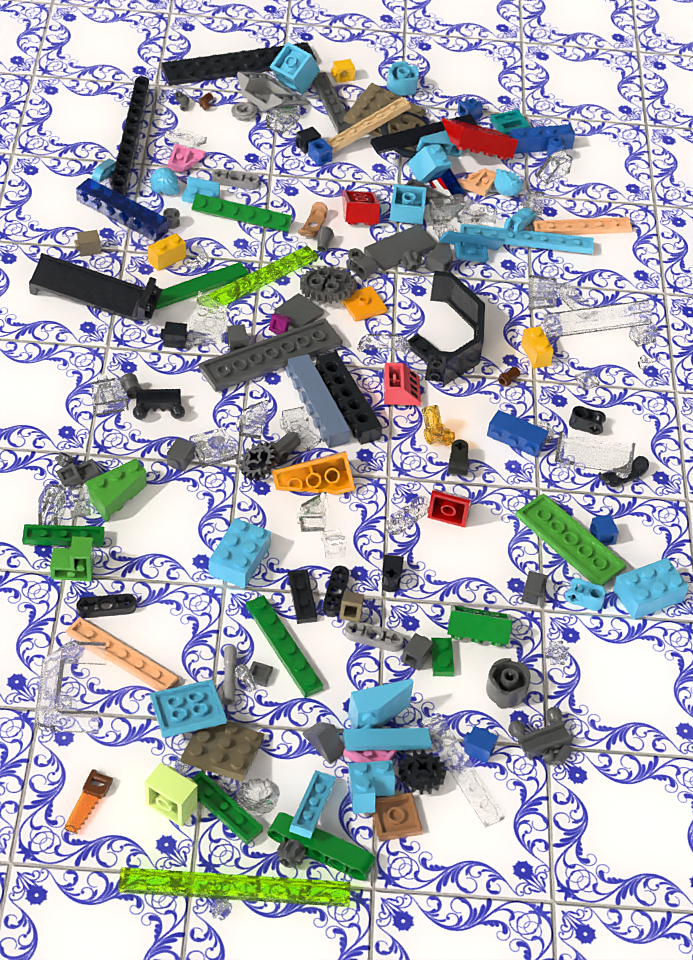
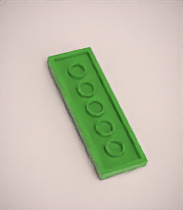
[515,493,627,586]

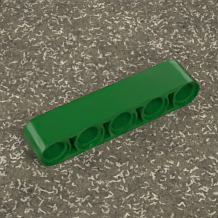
[267,812,376,881]

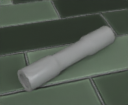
[222,645,237,705]

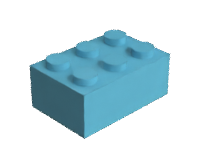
[209,518,271,589]
[613,558,689,620]

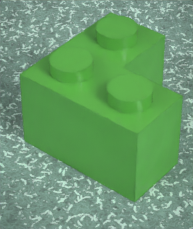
[50,536,95,582]

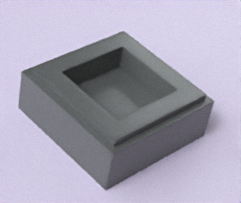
[246,661,273,687]

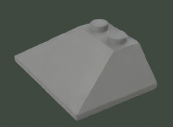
[237,72,310,112]

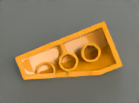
[272,451,355,494]

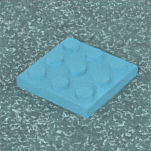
[149,679,227,738]

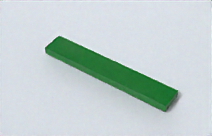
[155,262,249,310]

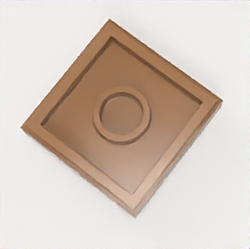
[371,792,423,842]

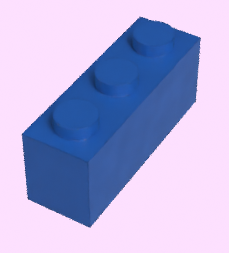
[487,410,549,457]

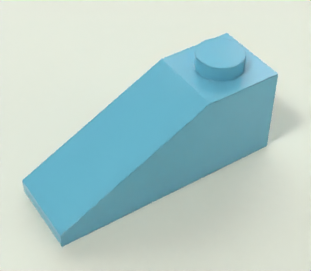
[416,130,463,156]

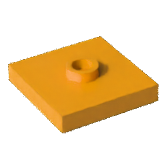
[341,286,387,322]

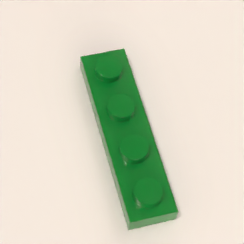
[22,524,105,547]
[192,771,263,845]

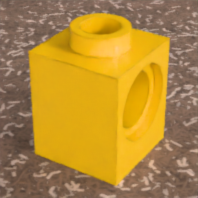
[331,59,355,83]

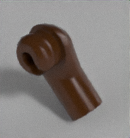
[198,92,213,111]

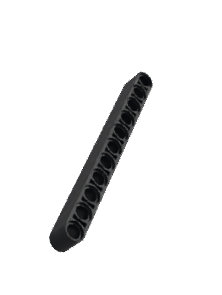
[112,76,150,200]

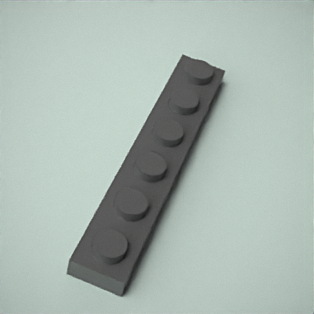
[312,72,352,134]

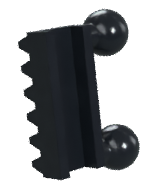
[133,389,185,420]

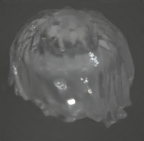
[236,778,280,816]

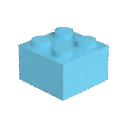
[389,184,427,224]

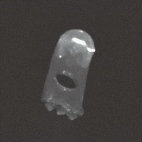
[559,282,599,320]
[357,334,410,354]

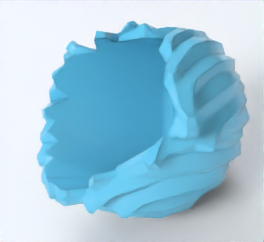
[149,167,180,195]
[494,169,523,196]

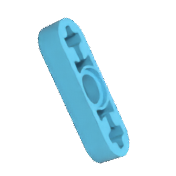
[92,158,116,183]

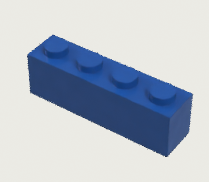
[509,124,575,154]

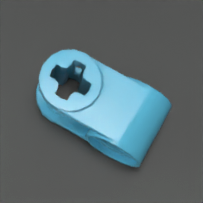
[565,578,606,611]

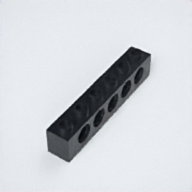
[315,351,382,445]

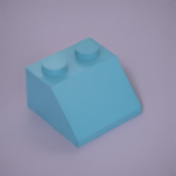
[408,144,451,184]

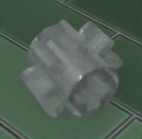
[544,641,570,665]

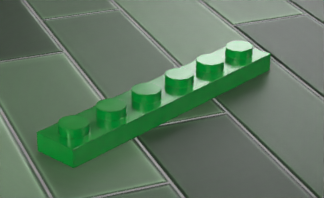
[191,193,293,233]
[246,595,324,698]

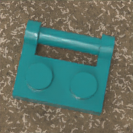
[489,109,530,135]

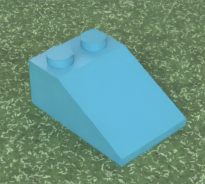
[348,679,414,729]

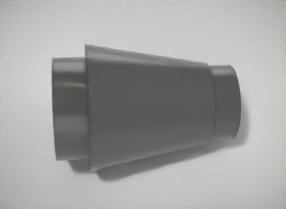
[317,226,334,252]

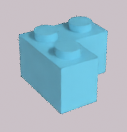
[348,760,395,814]

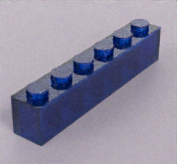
[76,178,169,242]

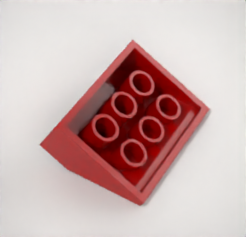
[442,117,518,160]

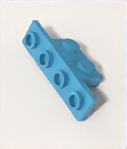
[438,231,505,263]

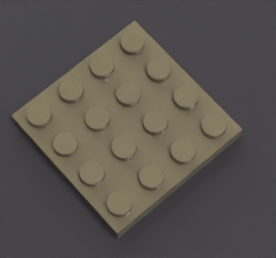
[343,83,426,137]

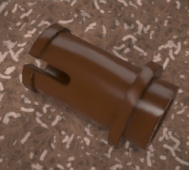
[498,367,520,386]

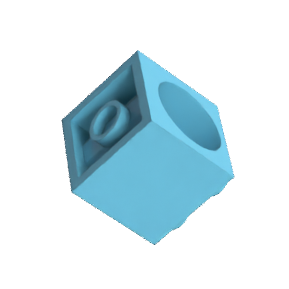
[270,42,320,95]

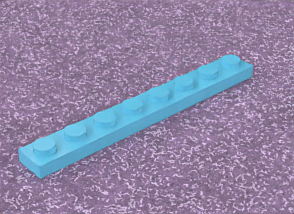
[460,223,594,254]

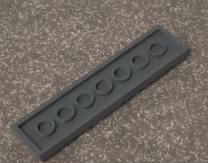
[199,318,343,392]

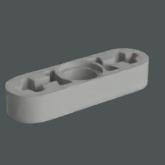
[212,169,259,190]
[345,621,403,652]

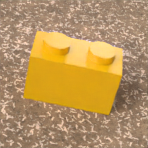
[148,233,186,271]
[521,326,554,369]

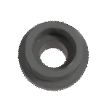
[55,452,74,467]

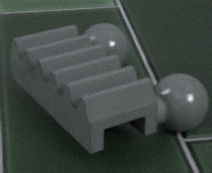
[508,707,574,760]

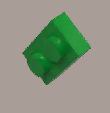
[431,637,454,677]

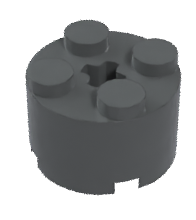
[486,658,531,709]

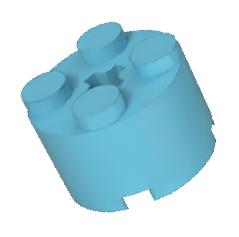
[387,61,419,96]

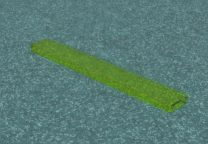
[197,245,318,314]

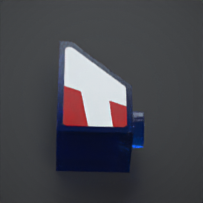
[428,168,466,202]

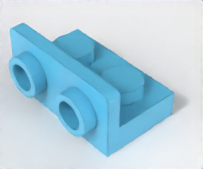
[182,176,220,203]

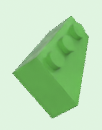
[85,459,147,522]

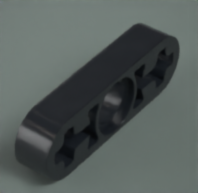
[323,565,350,617]
[76,593,136,618]

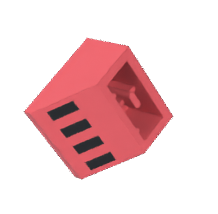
[383,363,421,405]

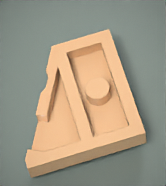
[456,168,496,197]

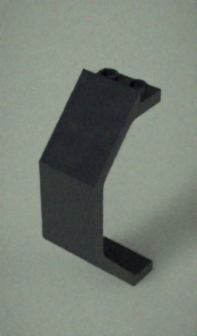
[425,271,485,387]

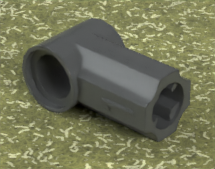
[269,431,301,466]

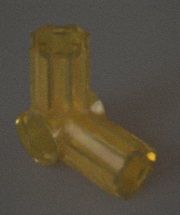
[421,405,455,446]

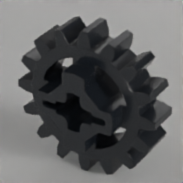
[239,441,279,481]
[398,750,446,795]

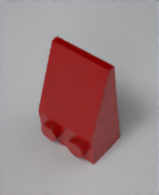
[342,190,380,226]

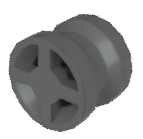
[163,208,180,229]

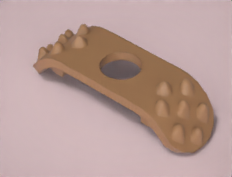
[298,202,328,238]

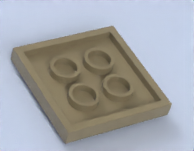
[181,722,265,782]

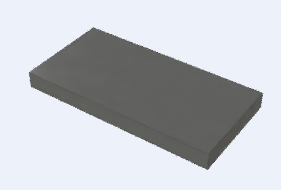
[364,224,438,271]

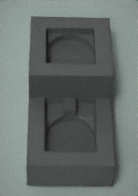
[56,458,101,487]

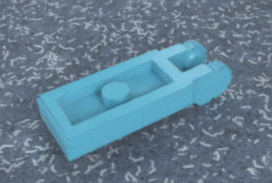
[504,208,537,233]

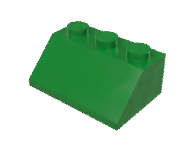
[447,605,512,647]

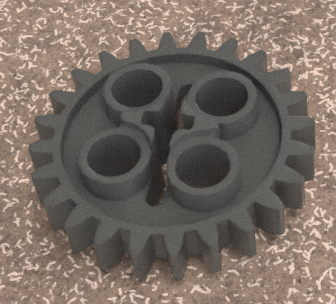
[300,265,356,304]

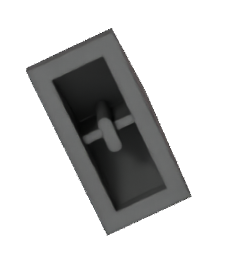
[302,722,345,764]

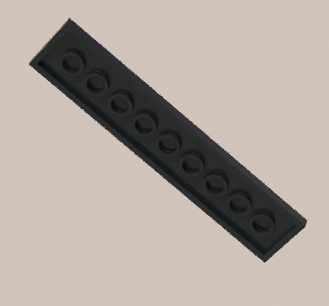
[161,42,317,86]

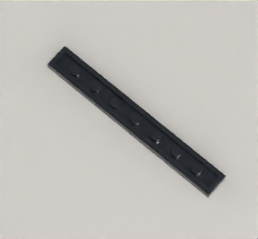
[370,114,478,155]

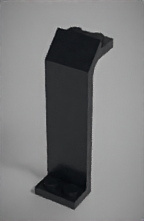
[29,253,163,321]

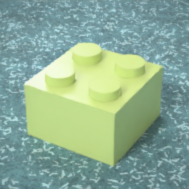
[144,763,197,827]

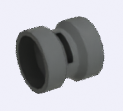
[119,373,142,399]

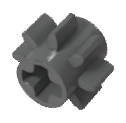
[400,250,423,272]
[276,839,305,868]

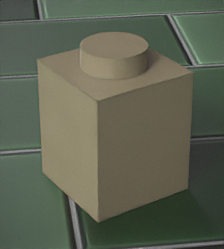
[74,230,101,257]
[339,591,365,622]

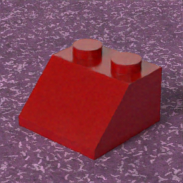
[427,489,472,528]

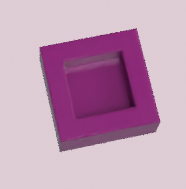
[269,313,290,335]

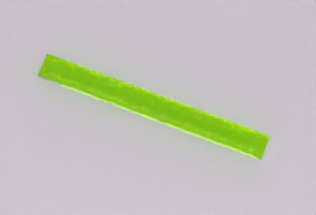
[118,867,351,907]

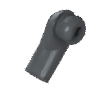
[174,91,190,112]

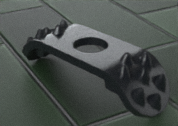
[598,456,649,487]

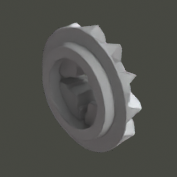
[231,102,257,121]

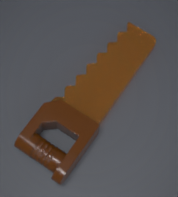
[65,769,113,834]

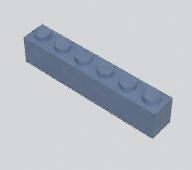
[286,354,350,448]

